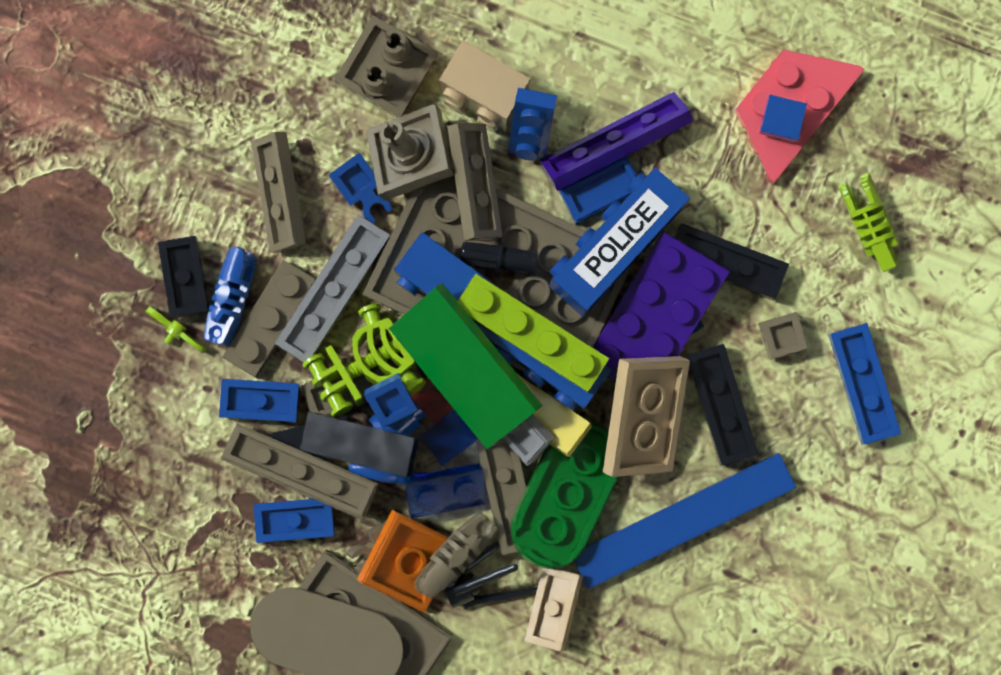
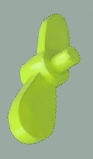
[145,306,208,354]

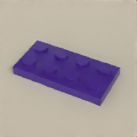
[593,230,730,383]

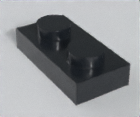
[158,236,209,319]

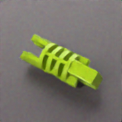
[838,172,900,272]

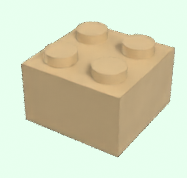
[439,40,530,133]

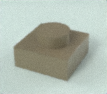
[758,312,808,360]

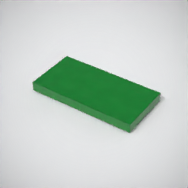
[388,283,542,449]

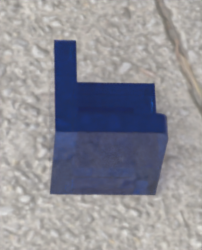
[421,409,479,467]

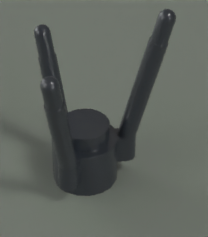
[444,540,538,610]

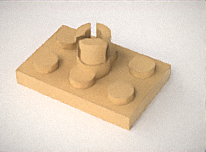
[603,356,690,477]

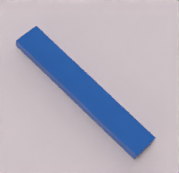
[574,453,796,589]

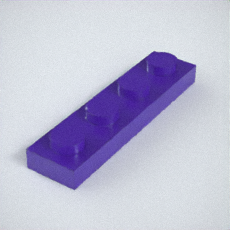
[539,92,693,191]

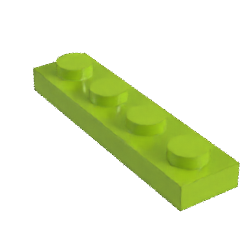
[458,274,609,393]

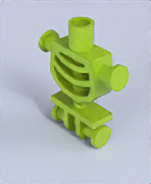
[302,304,426,418]

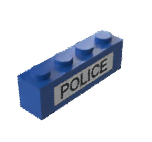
[549,167,690,318]

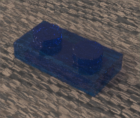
[404,463,487,519]

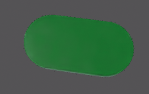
[511,421,619,569]

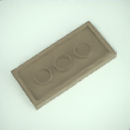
[299,550,453,675]

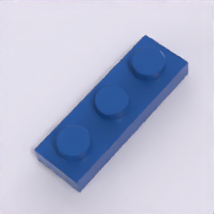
[508,88,557,160]
[828,323,901,445]

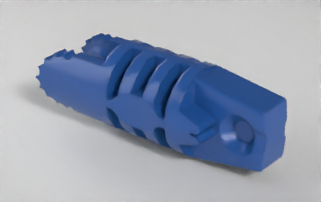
[203,246,258,346]

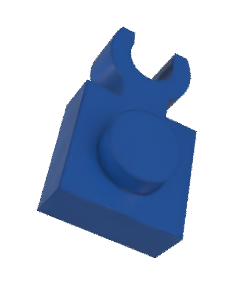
[328,152,392,224]

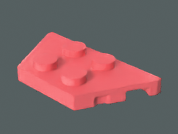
[735,50,865,185]

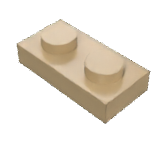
[524,568,583,651]

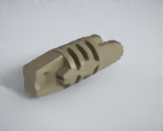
[414,512,498,598]

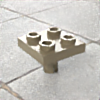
[366,104,454,201]

